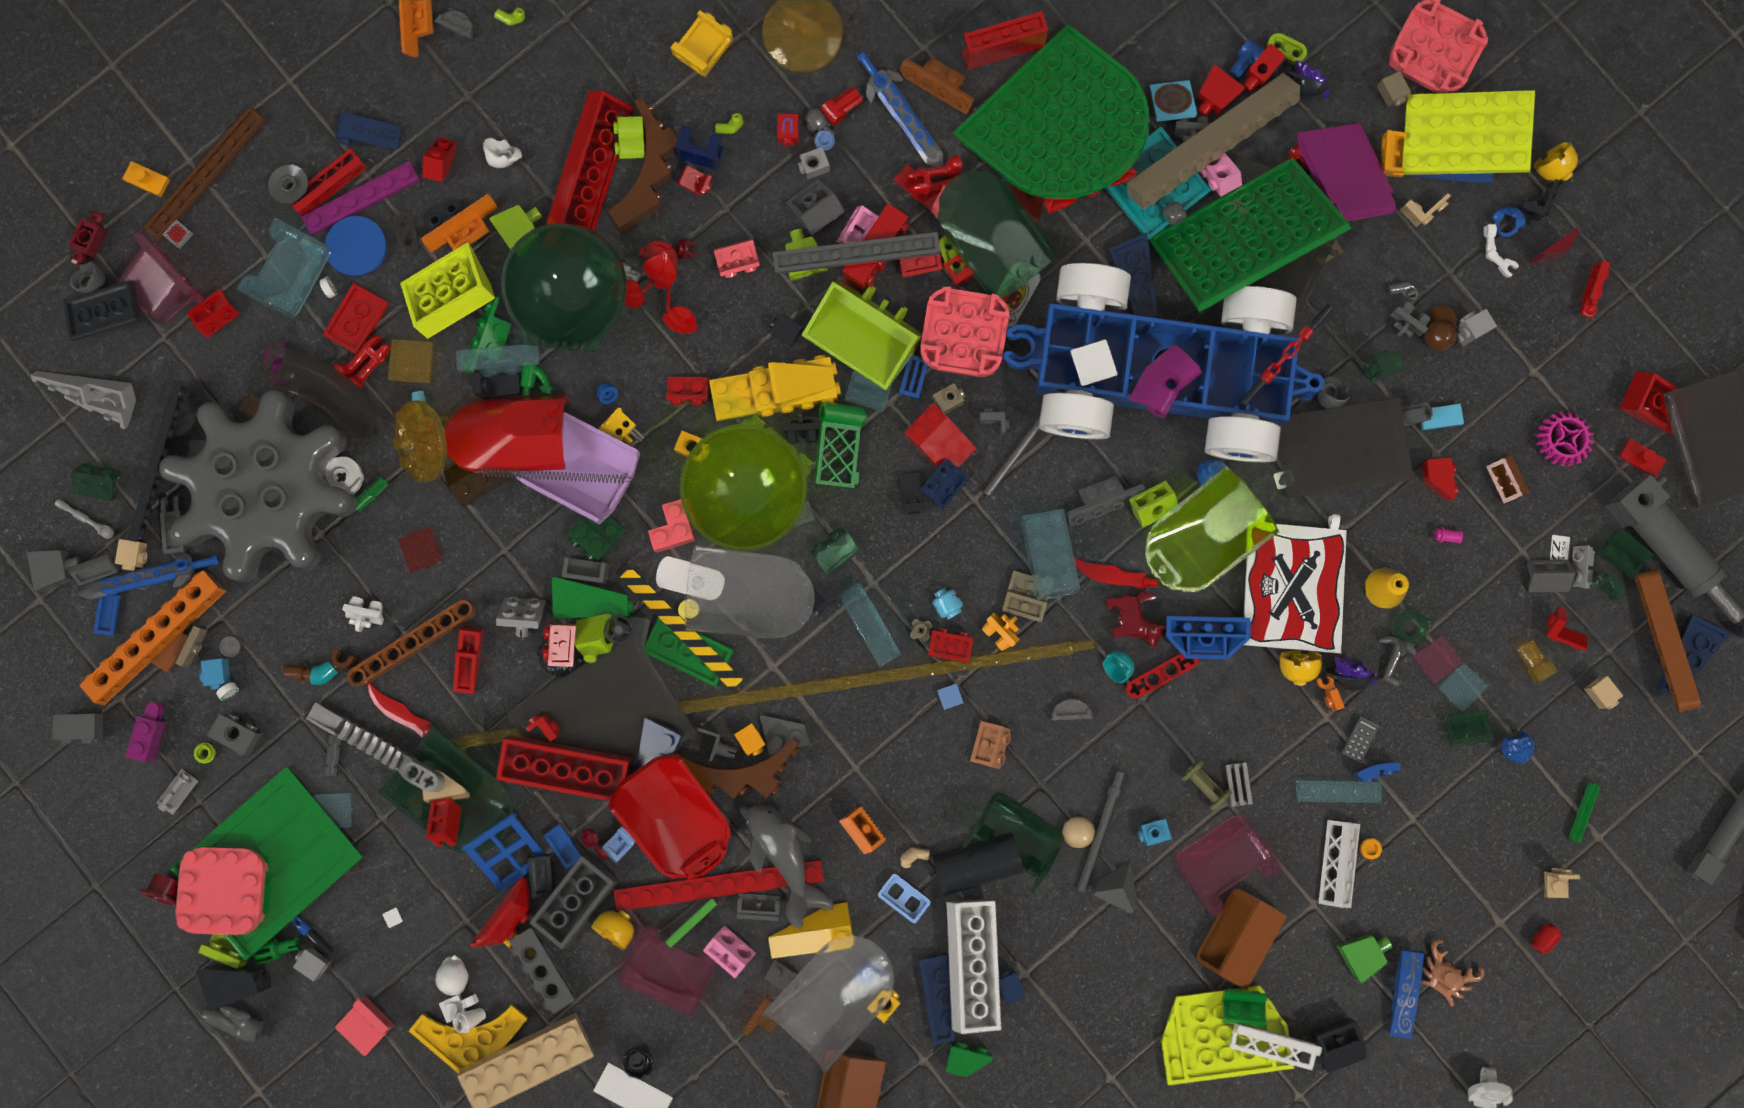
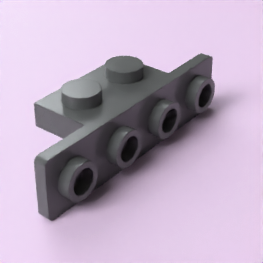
[1067,476,1146,526]

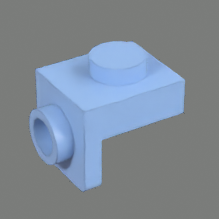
[601,826,635,863]

